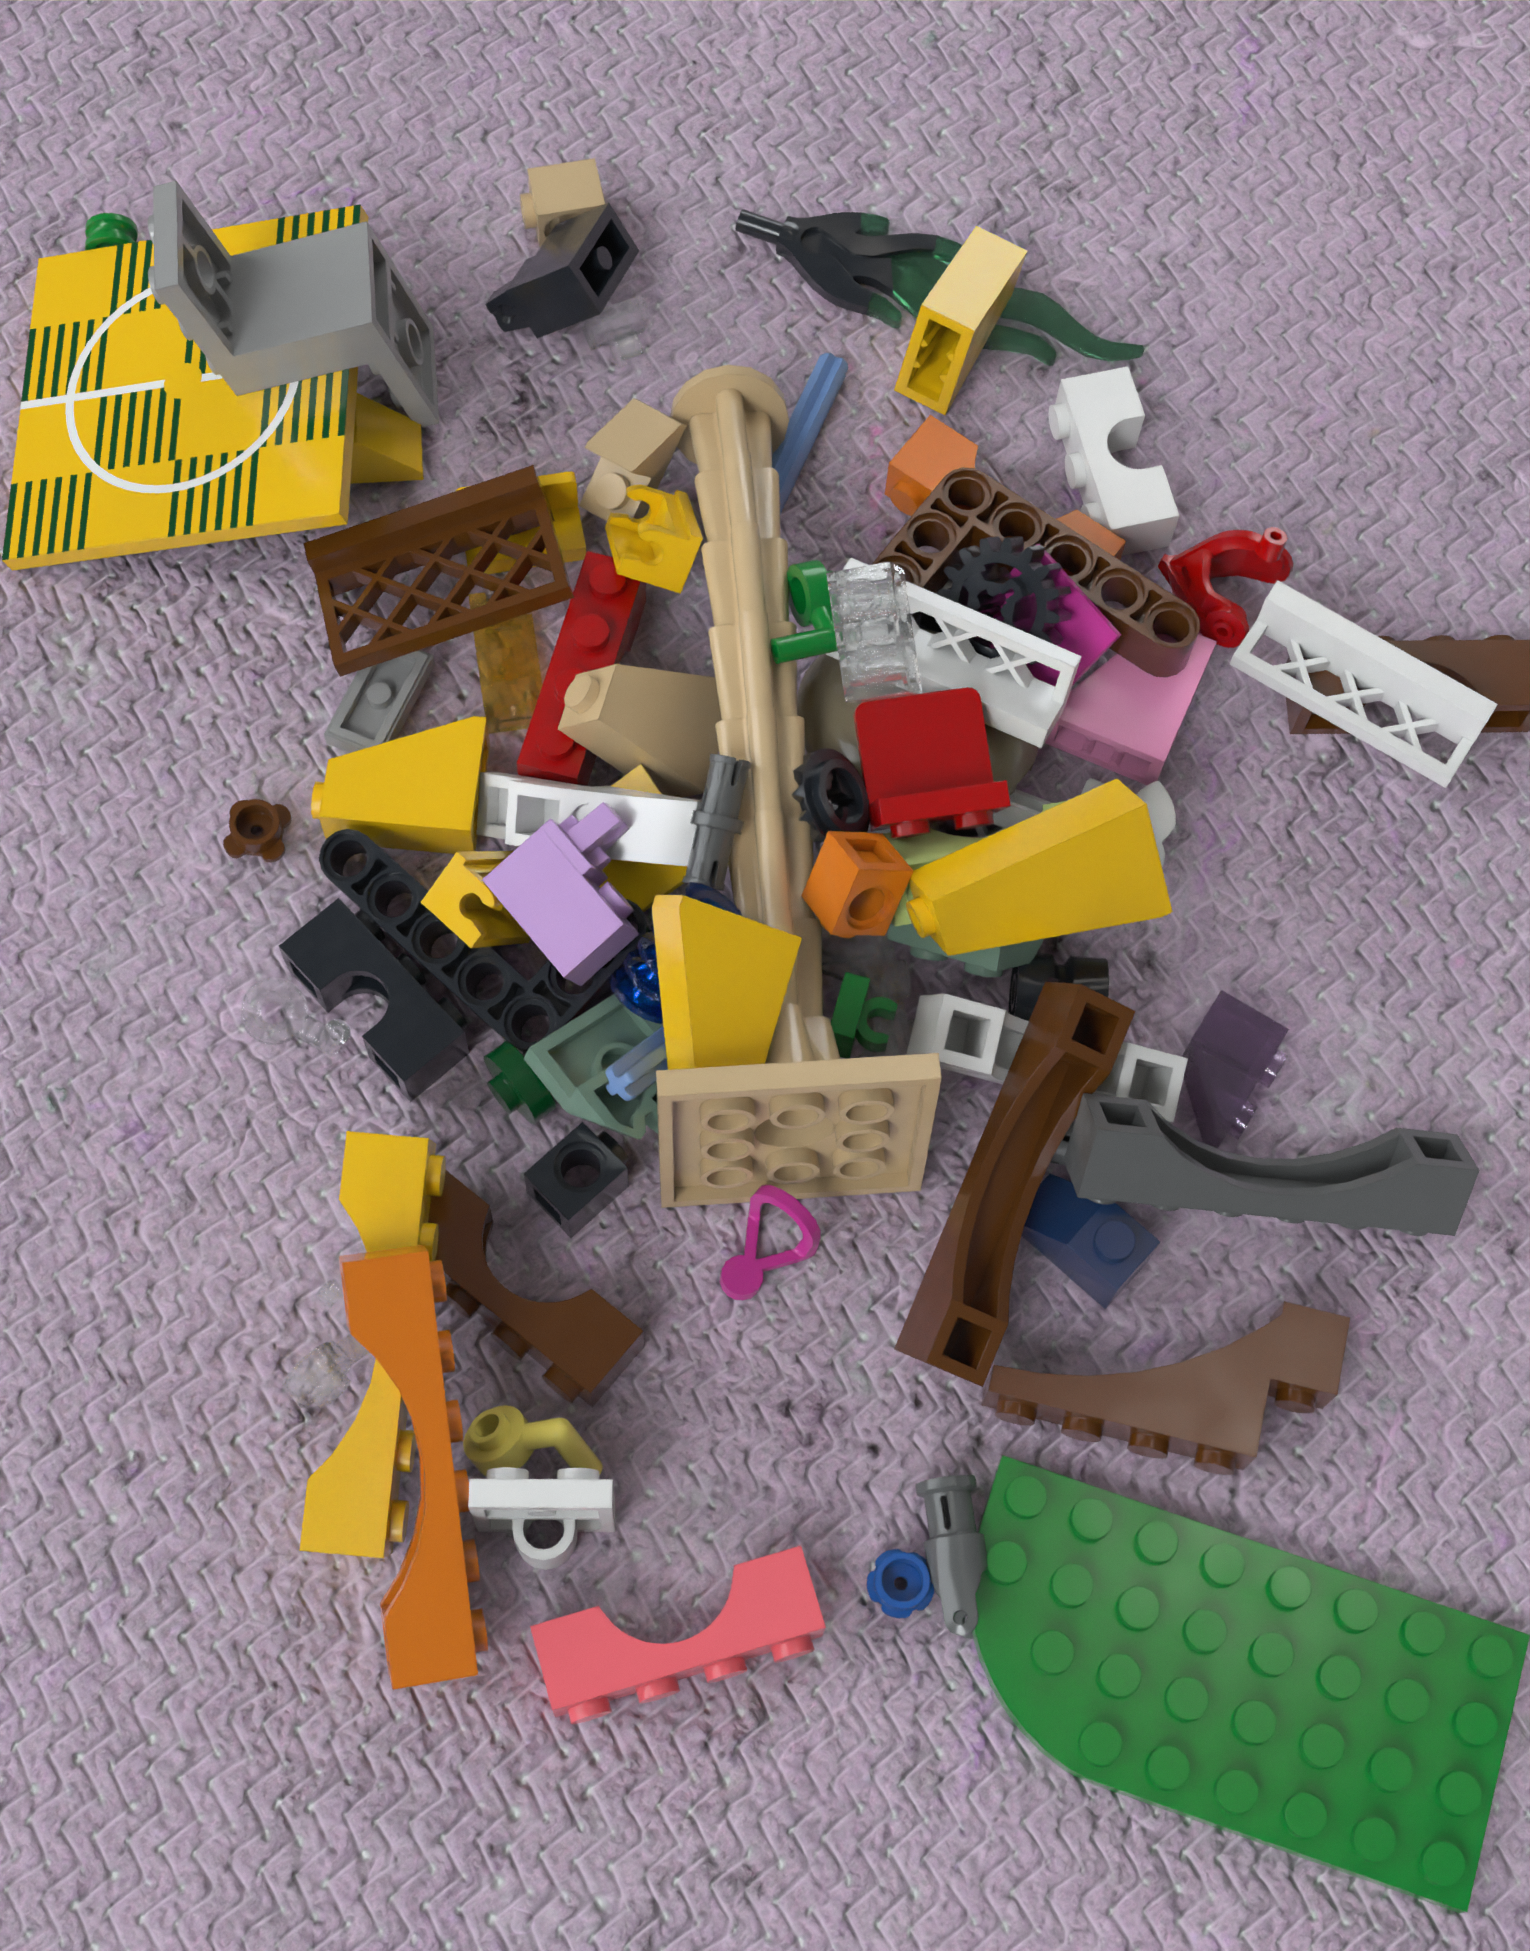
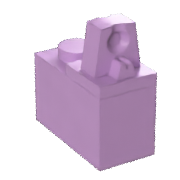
[482,802,639,986]

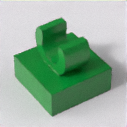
[831,972,898,1059]

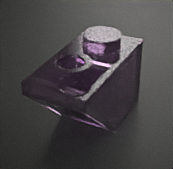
[1182,990,1289,1148]

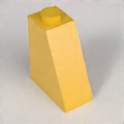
[894,226,1028,415]
[311,716,490,854]
[652,895,802,1070]

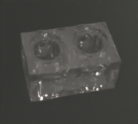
[826,562,922,705]

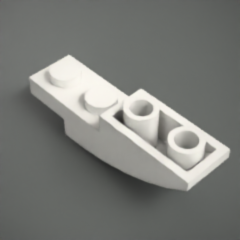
[477,772,702,866]

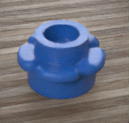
[866,1549,935,1619]

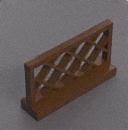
[303,465,574,677]

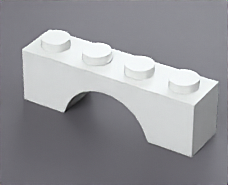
[906,994,1188,1122]

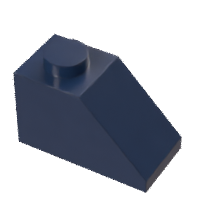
[1022,1173,1160,1309]

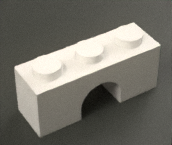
[1048,366,1180,556]

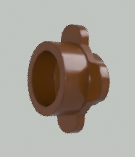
[223,799,292,863]

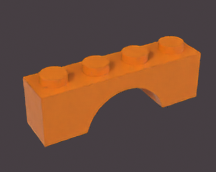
[884,415,1126,576]

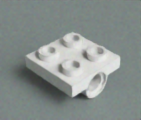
[468,1467,615,1570]

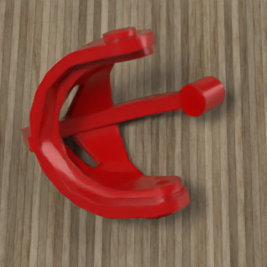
[1158,527,1294,648]

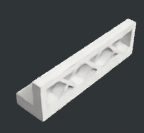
[826,558,1082,748]
[1230,581,1498,788]

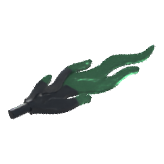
[735,209,1144,366]

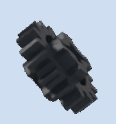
[937,536,1072,666]

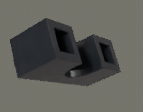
[279,898,469,1103]

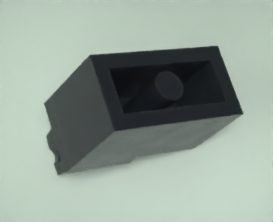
[485,203,639,339]

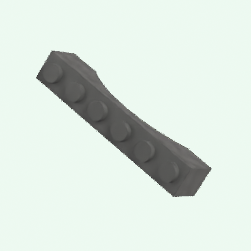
[1064,1093,1480,1236]

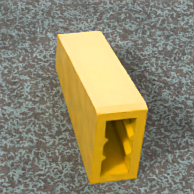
[906,778,1173,956]

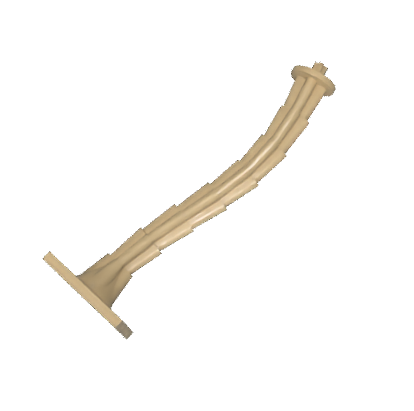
[656,365,942,1208]

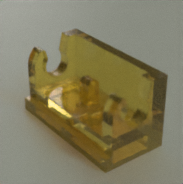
[468,592,542,734]

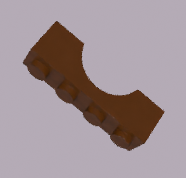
[1286,635,1530,734]
[428,1170,644,1408]

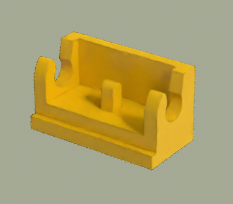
[605,485,703,594]
[421,851,531,948]

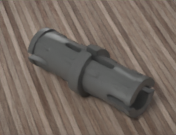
[682,754,752,891]

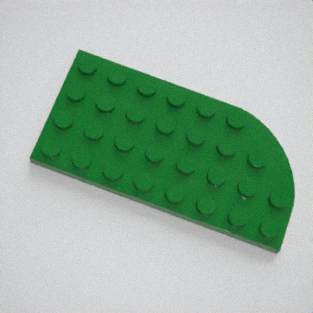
[972,1455,1530,1913]

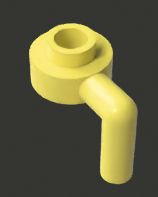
[463,1405,603,1476]

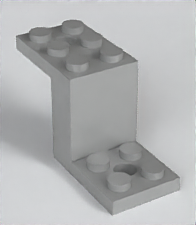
[148,181,439,428]

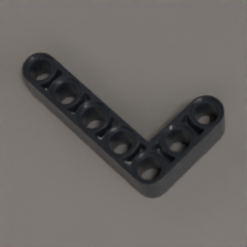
[319,829,655,1057]

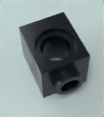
[524,1122,629,1238]

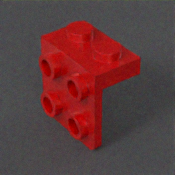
[853,687,1011,839]

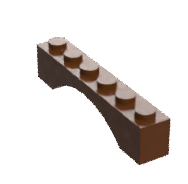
[894,982,1136,1387]

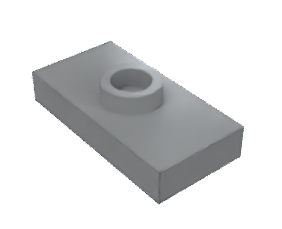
[324,650,435,753]

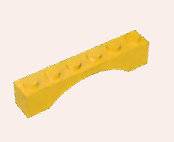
[299,1131,446,1558]

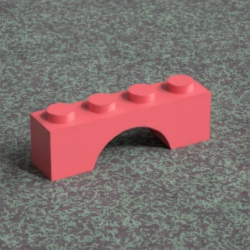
[530,1545,826,1724]

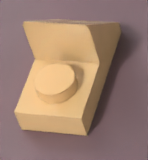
[579,398,687,521]

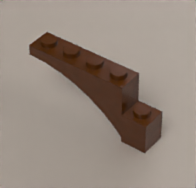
[981,1301,1350,1475]

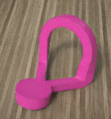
[719,1185,821,1301]

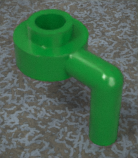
[770,560,847,664]

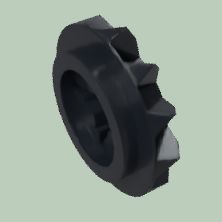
[791,748,870,842]

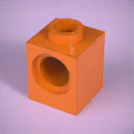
[801,831,913,938]

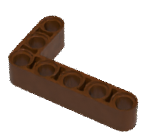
[865,467,1200,677]

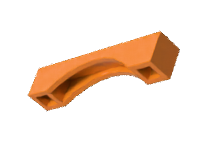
[339,1245,488,1690]

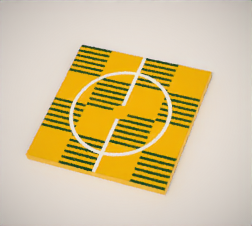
[2,204,369,571]

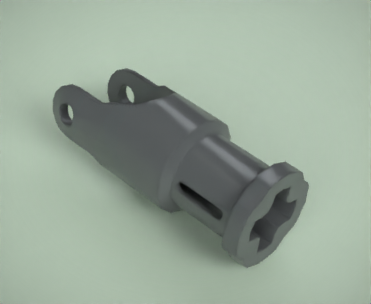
[915,1475,988,1639]

